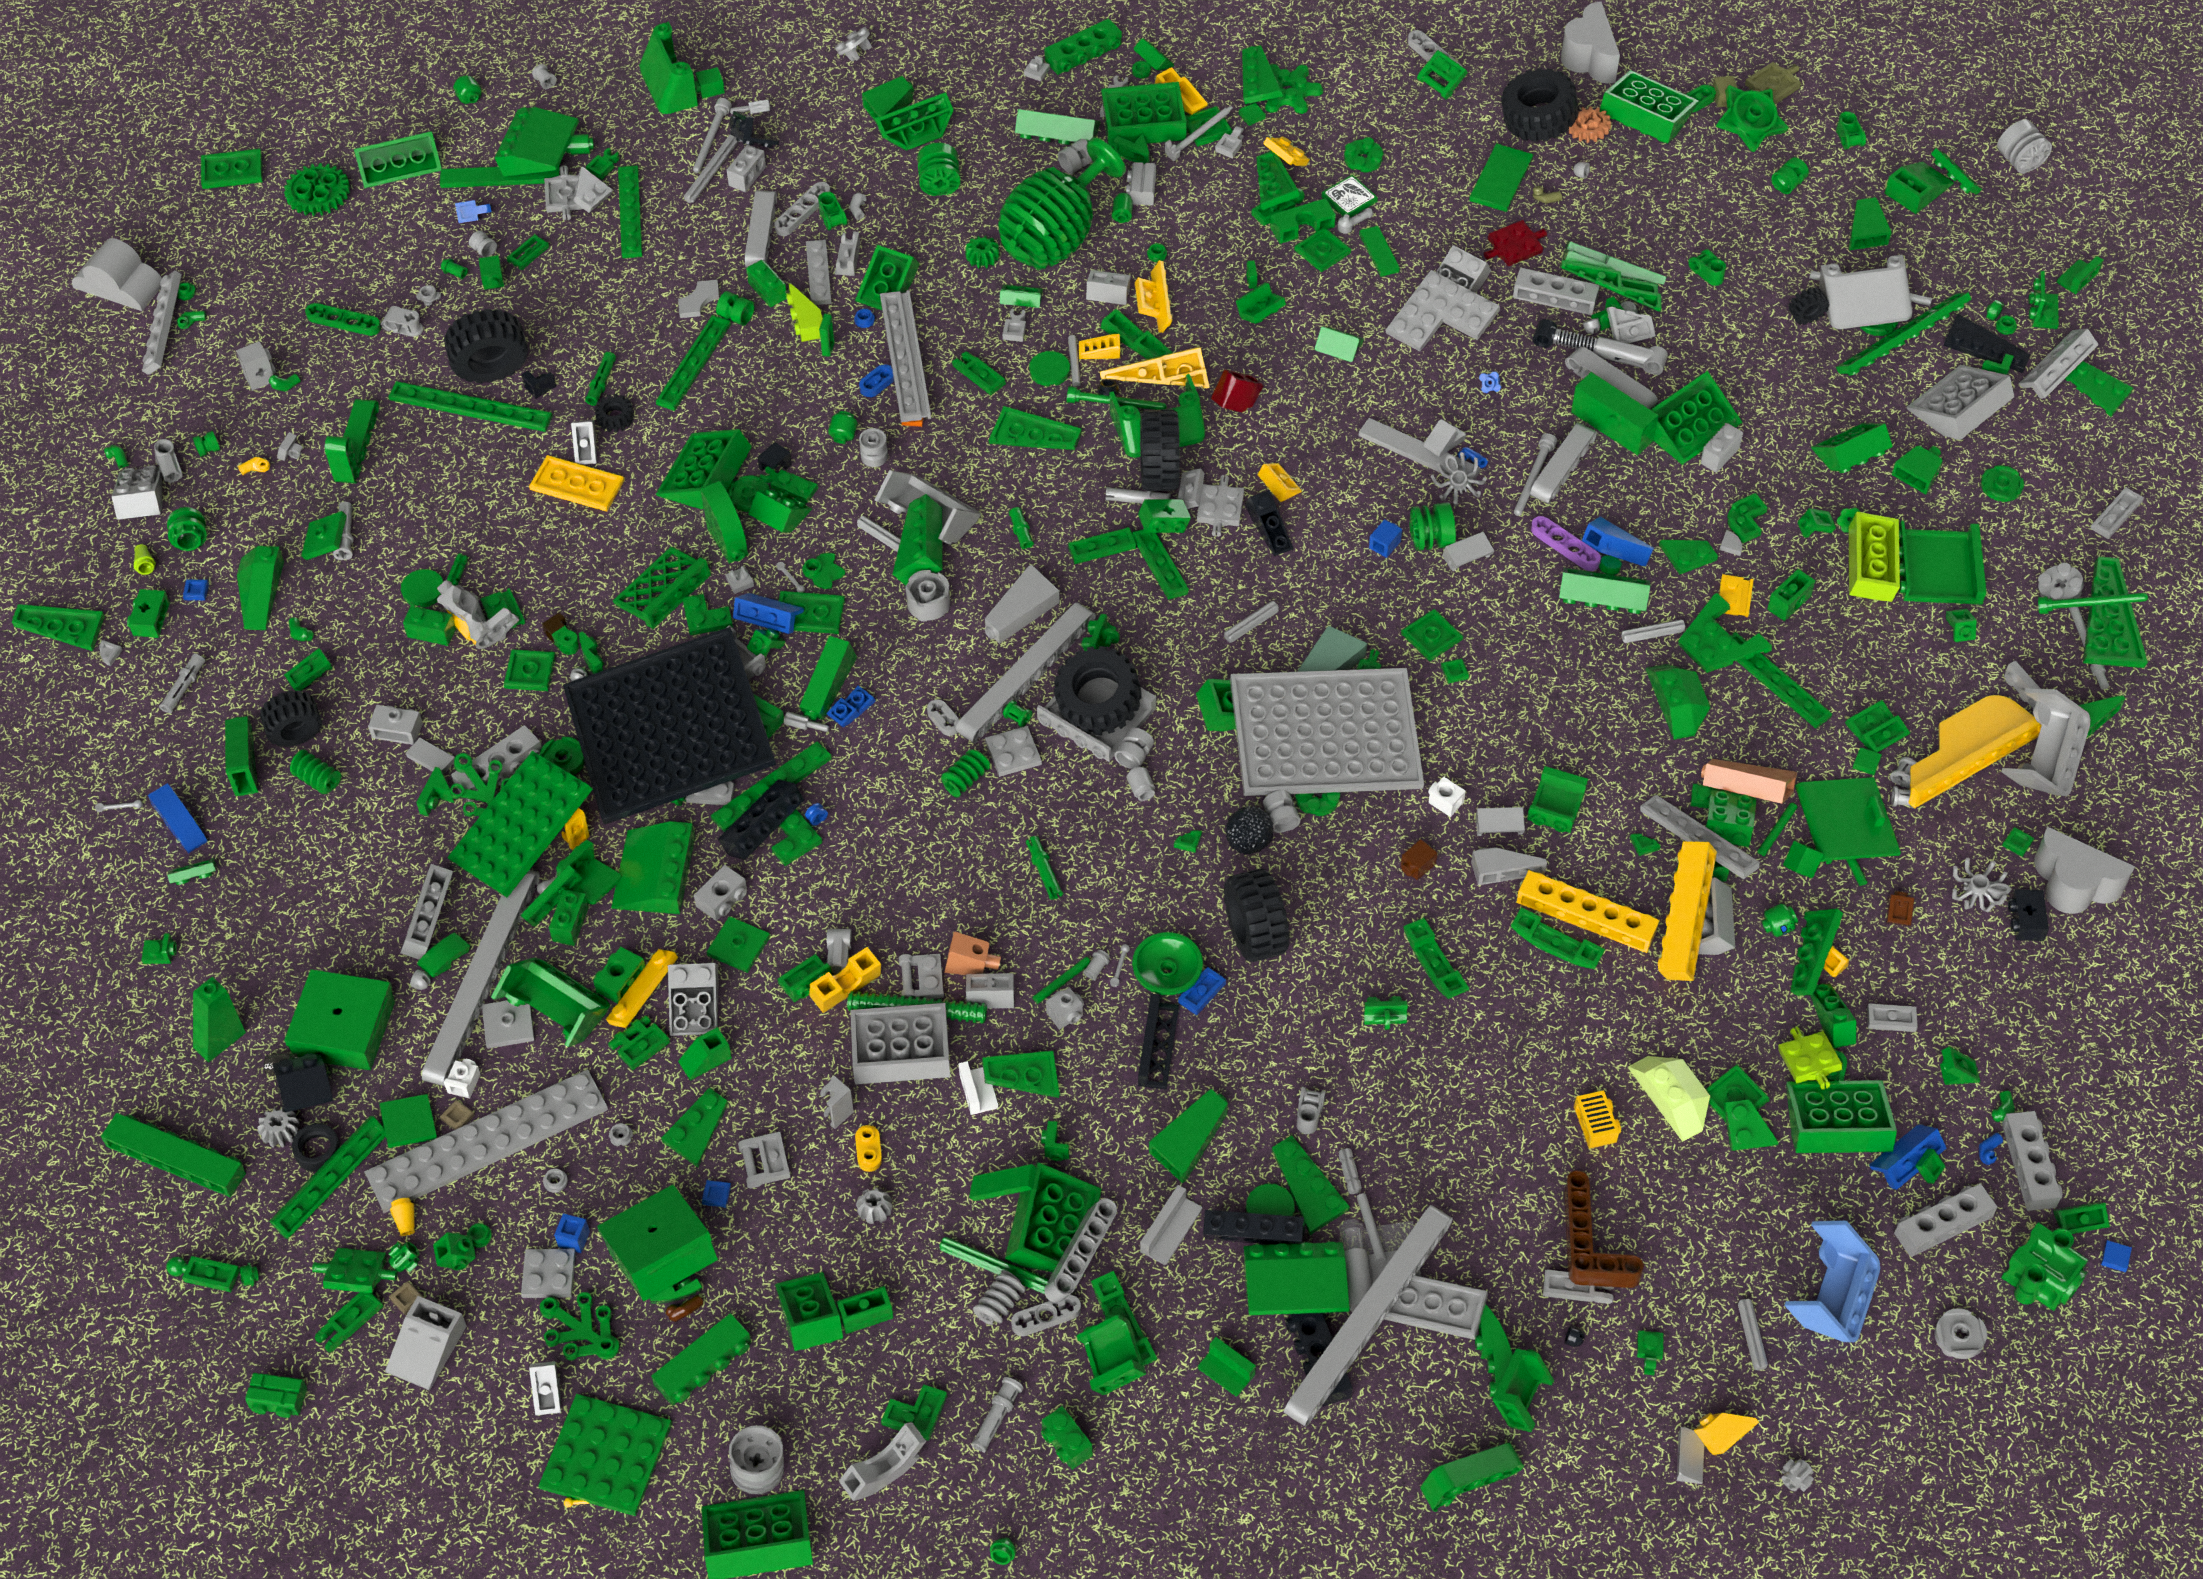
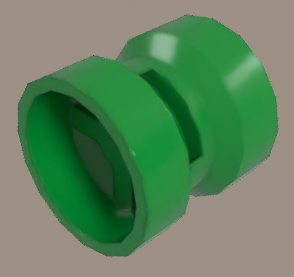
[192,430,220,457]

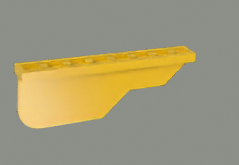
[1908,695,2041,808]

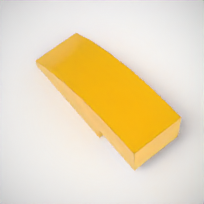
[1155,67,1208,114]

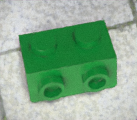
[1236,282,1286,324]
[777,954,832,1003]

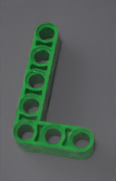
[325,399,379,484]

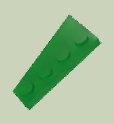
[1242,45,1283,104]
[1256,151,1299,210]
[12,604,105,651]

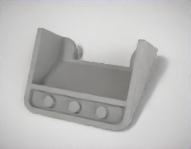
[1819,255,1913,329]

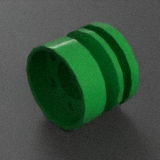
[917,143,960,196]
[1409,502,1456,551]

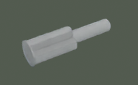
[730,99,770,114]
[784,712,829,732]

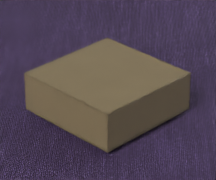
[440,1100,475,1130]
[389,1281,424,1315]

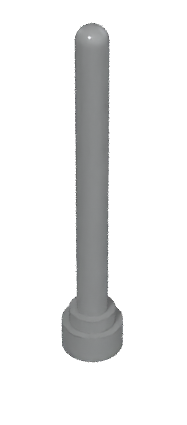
[693,98,732,173]
[1514,433,1557,516]

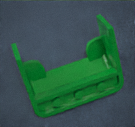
[1110,374,1205,458]
[491,958,610,1047]

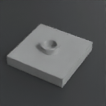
[482,1001,535,1049]

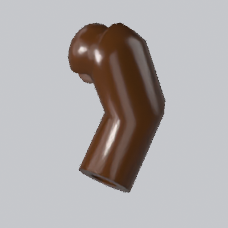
[666,1295,703,1322]

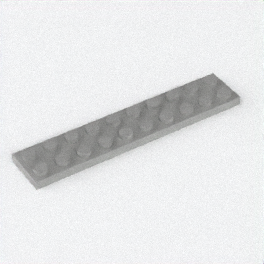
[364,1069,608,1213]

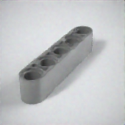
[745,190,777,267]
[1565,346,1658,410]
[1530,423,1597,504]
[1044,1198,1117,1303]

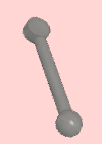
[776,562,805,592]
[95,800,143,812]
[1110,944,1130,987]

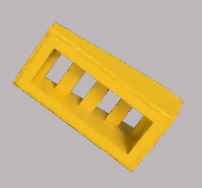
[1079,334,1120,359]

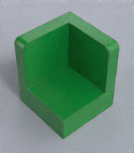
[1591,296,1624,331]
[1982,354,2014,375]
[1783,840,1824,878]

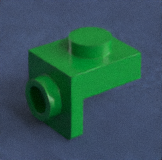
[747,628,785,658]
[1041,1121,1070,1161]

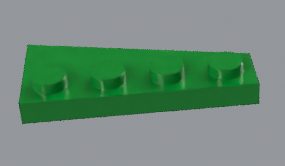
[2065,361,2133,417]
[988,406,1082,450]
[1790,908,1843,996]
[1272,1135,1350,1235]

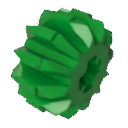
[965,235,999,269]

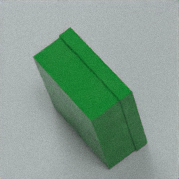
[284,969,395,1071]
[597,1184,718,1302]

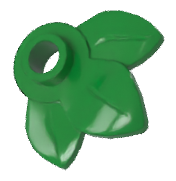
[802,553,846,589]

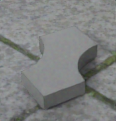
[678,280,719,318]

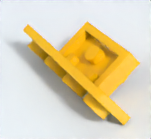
[1135,260,1172,333]

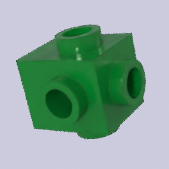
[433,1232,476,1270]

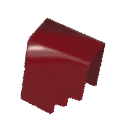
[1211,369,1264,413]

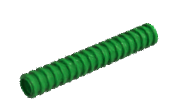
[847,991,987,1024]

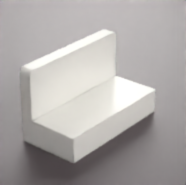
[958,1061,998,1115]

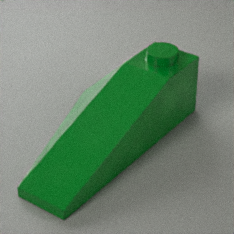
[237,546,284,630]

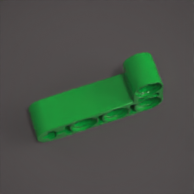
[1420,1443,1524,1512]

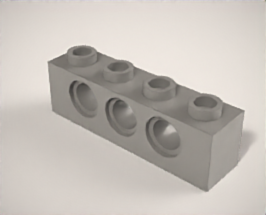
[1513,268,1600,315]
[451,725,542,802]
[400,864,453,959]
[2002,1111,2063,1211]
[1894,1183,1998,1257]

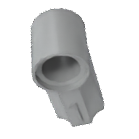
[154,439,182,483]
[827,929,852,974]

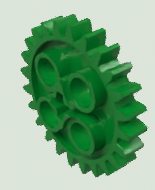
[284,163,350,216]

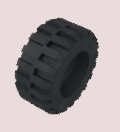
[1501,68,1579,142]
[444,309,528,383]
[1140,409,1180,491]
[1054,646,1142,735]
[1224,868,1290,962]

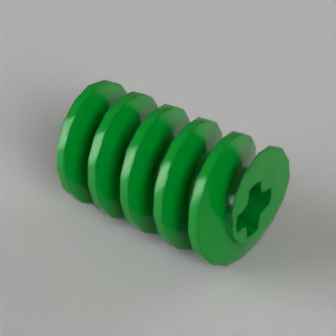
[290,749,341,794]
[941,749,990,798]

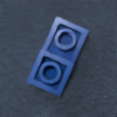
[826,685,876,727]

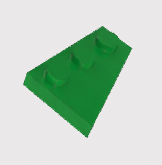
[982,1051,1060,1098]
[661,1088,728,1168]

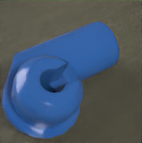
[1979,1133,2003,1165]

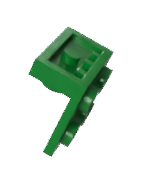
[2028,270,2059,329]

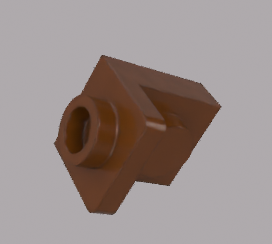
[1886,891,1914,926]

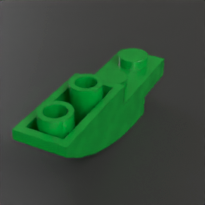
[1475,1304,1513,1397]

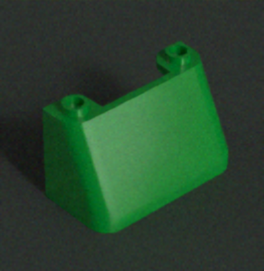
[639,22,698,114]

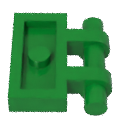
[608,1015,670,1071]

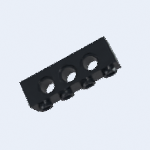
[718,779,804,860]
[1203,1210,1305,1245]
[1285,1313,1353,1407]

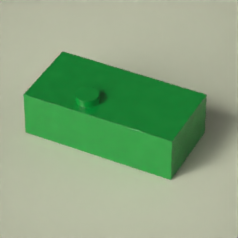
[1571,372,1658,456]

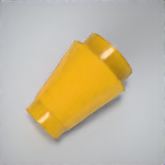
[390,1198,415,1236]

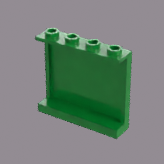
[1899,520,1987,605]

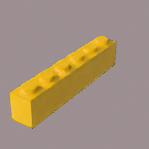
[1658,841,1717,981]

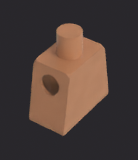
[944,932,1001,975]

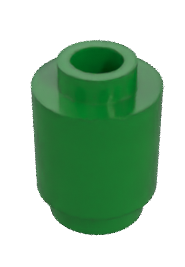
[566,134,594,155]
[1112,193,1133,223]

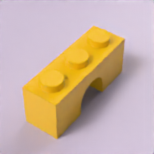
[809,947,881,1013]

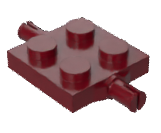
[1484,220,1547,266]

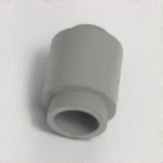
[1126,766,1155,801]

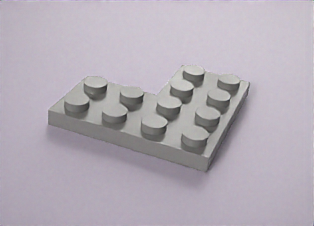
[1386,270,1500,351]

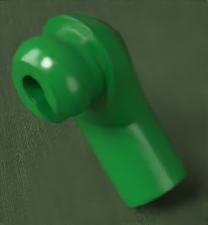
[288,618,314,642]

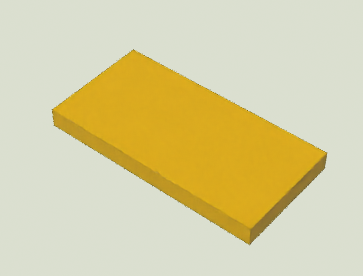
[529,455,625,511]

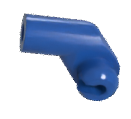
[1457,447,1488,468]

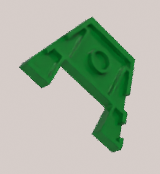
[1678,593,1772,673]

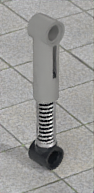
[1532,319,1668,375]

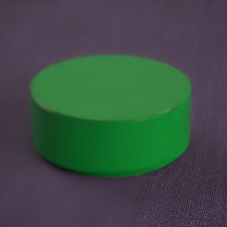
[1132,61,1151,79]
[1599,556,1622,575]

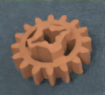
[1569,106,1611,143]

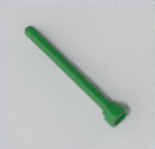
[1067,386,1167,410]
[2038,593,2148,614]

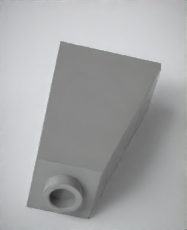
[985,565,1060,644]

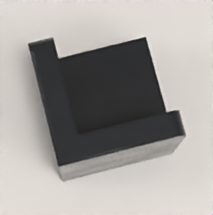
[521,370,556,399]
[757,442,792,471]

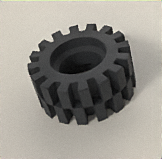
[1788,287,1829,325]
[595,394,634,432]

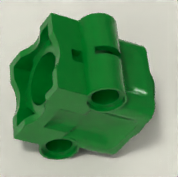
[2001,1222,2089,1311]

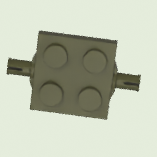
[1745,62,1801,104]

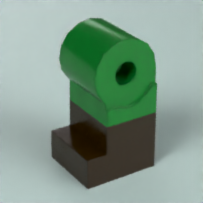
[542,612,579,655]

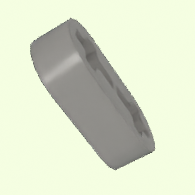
[927,699,959,736]

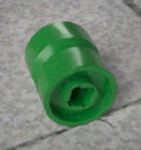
[1771,157,1809,194]
[716,291,755,326]

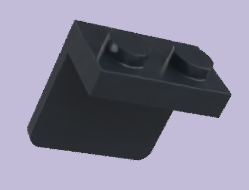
[729,111,779,148]

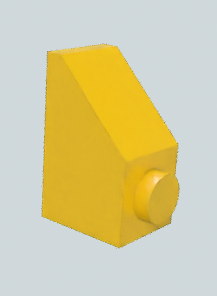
[1694,1413,1759,1455]

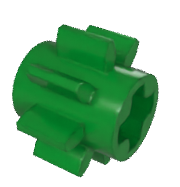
[389,1241,420,1272]

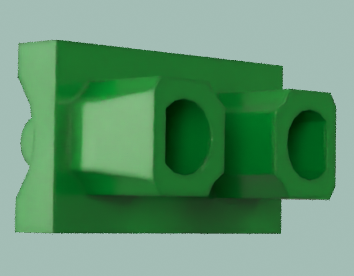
[1081,614,1120,651]
[1364,996,1408,1030]

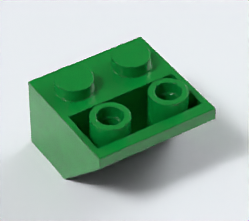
[748,489,812,533]

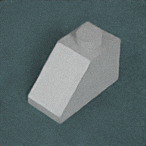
[571,420,597,465]

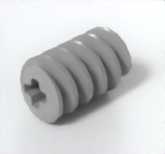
[973,1270,1026,1325]

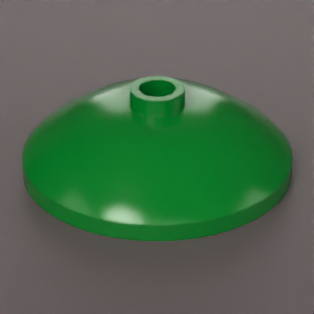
[1132,932,1203,995]

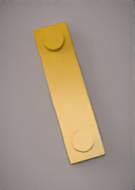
[606,949,678,1028]

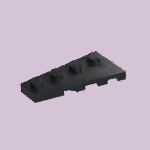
[1943,314,2030,373]

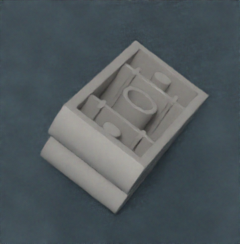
[1561,2,1620,84]
[72,238,162,311]
[2034,827,2135,914]

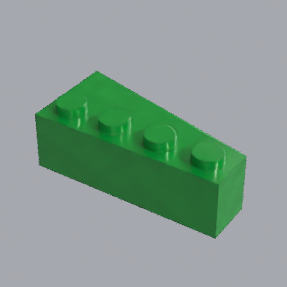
[892,494,943,586]

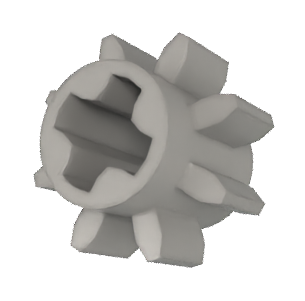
[1781,1459,1814,1492]

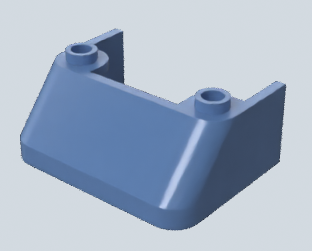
[1784,1221,1880,1342]

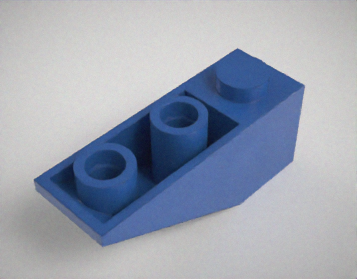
[1581,517,1654,567]

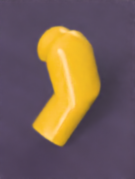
[238,457,270,475]

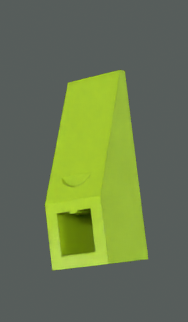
[786,284,823,342]

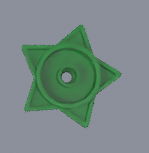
[1716,85,1789,152]

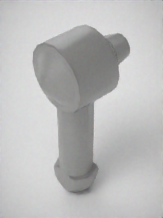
[1338,208,1373,234]

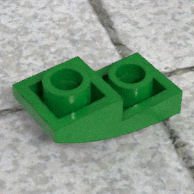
[579,631,604,674]
[417,932,470,978]
[649,1278,702,1304]

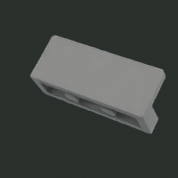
[1140,1185,1202,1265]

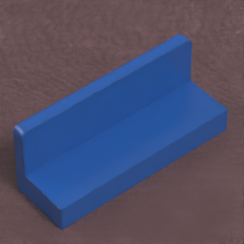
[733,593,804,634]
[1869,1124,1947,1190]

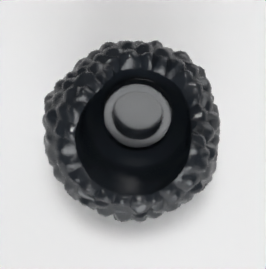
[1226,806,1274,855]

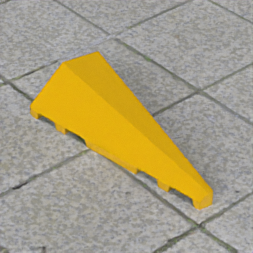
[1100,346,1210,388]

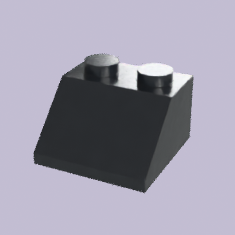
[272,1052,333,1113]

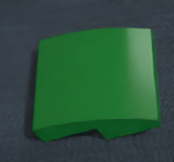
[1844,700,1911,753]

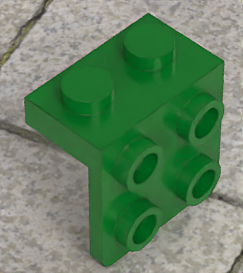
[1705,790,1756,847]
[556,839,621,905]

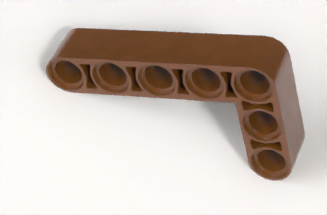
[1564,1170,1644,1288]

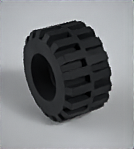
[260,691,322,747]

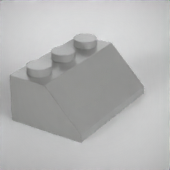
[1698,877,1735,955]

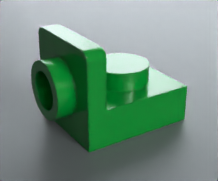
[1798,508,1836,538]
[1946,609,1977,642]
[141,933,177,964]

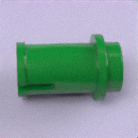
[441,259,468,280]

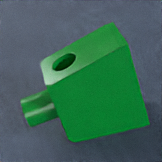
[1892,446,1943,495]

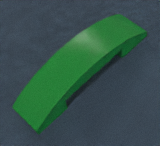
[1511,907,1605,969]
[1403,918,1469,999]
[1091,1271,1157,1366]

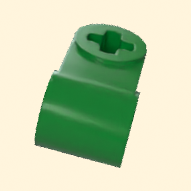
[1836,111,1866,150]
[818,192,847,231]
[1688,249,1726,286]

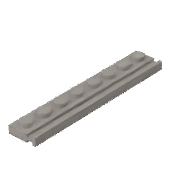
[880,290,931,422]

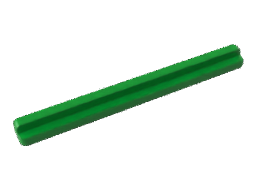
[939,1237,1048,1294]

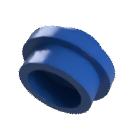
[854,309,875,328]

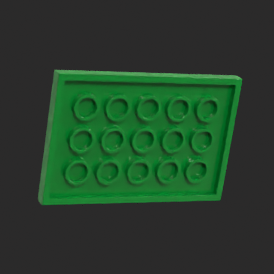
[447,751,593,898]

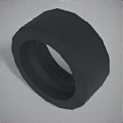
[292,1123,341,1172]

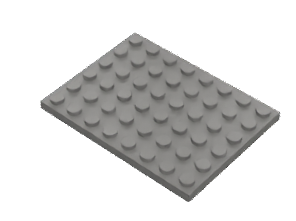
[1230,668,1424,796]

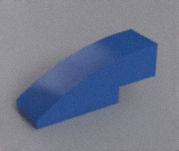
[148,783,208,853]

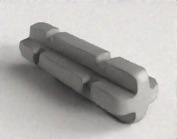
[1339,1148,1362,1194]

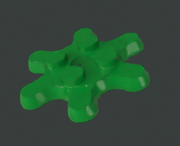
[1265,64,1323,114]

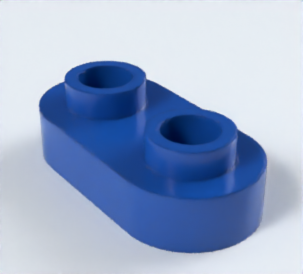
[859,364,894,397]

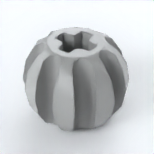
[856,1187,893,1224]

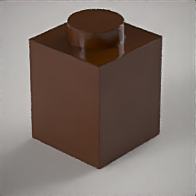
[1400,839,1438,880]

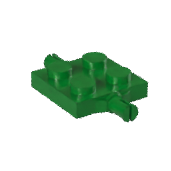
[312,1248,398,1293]

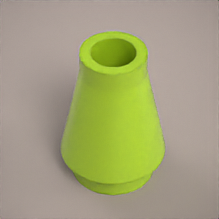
[134,544,156,575]

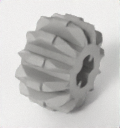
[257,1106,300,1148]

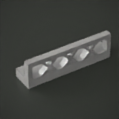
[2019,329,2099,399]

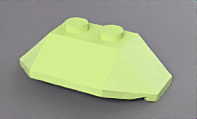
[1628,1056,1710,1142]

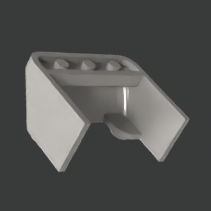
[875,470,981,545]
[2002,688,2090,796]

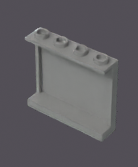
[1037,678,1156,762]

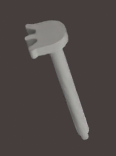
[1165,106,1233,161]

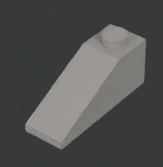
[1471,847,1547,885]

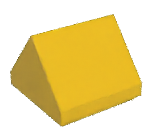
[1823,946,1849,978]

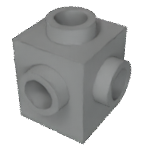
[1046,987,1084,1030]

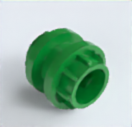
[167,507,207,551]

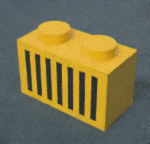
[1574,1090,1621,1149]

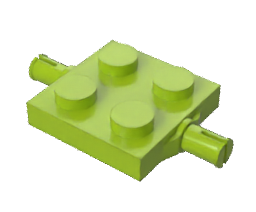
[1778,1027,1842,1089]

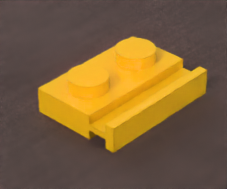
[1263,137,1310,166]
[1719,574,1754,617]

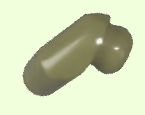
[1532,186,1562,204]

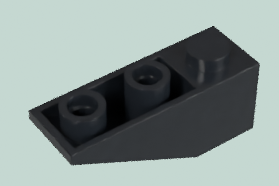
[1245,490,1293,556]

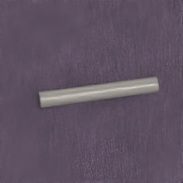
[1068,335,1081,386]
[1357,1193,1386,1263]

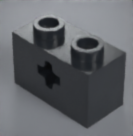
[2008,889,2049,941]

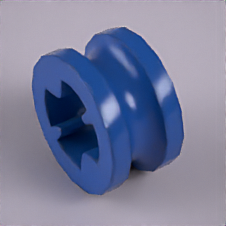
[805,803,828,826]

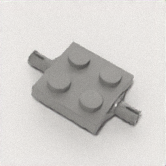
[544,166,583,220]
[1197,475,1244,537]

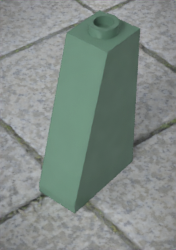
[1297,626,1367,672]

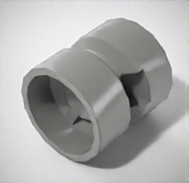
[1058,139,1093,174]
[859,428,888,467]
[1115,727,1154,769]
[1263,790,1301,833]

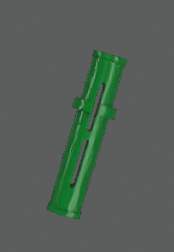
[585,352,616,406]
[1025,836,1063,900]

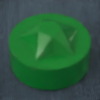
[1986,300,2004,321]

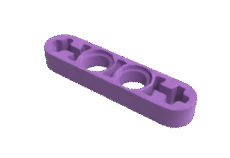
[1531,516,1601,571]

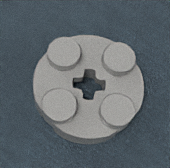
[2038,563,2084,600]
[1934,1309,1987,1359]

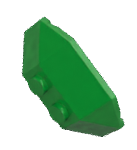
[875,92,954,151]
[1645,664,1710,740]

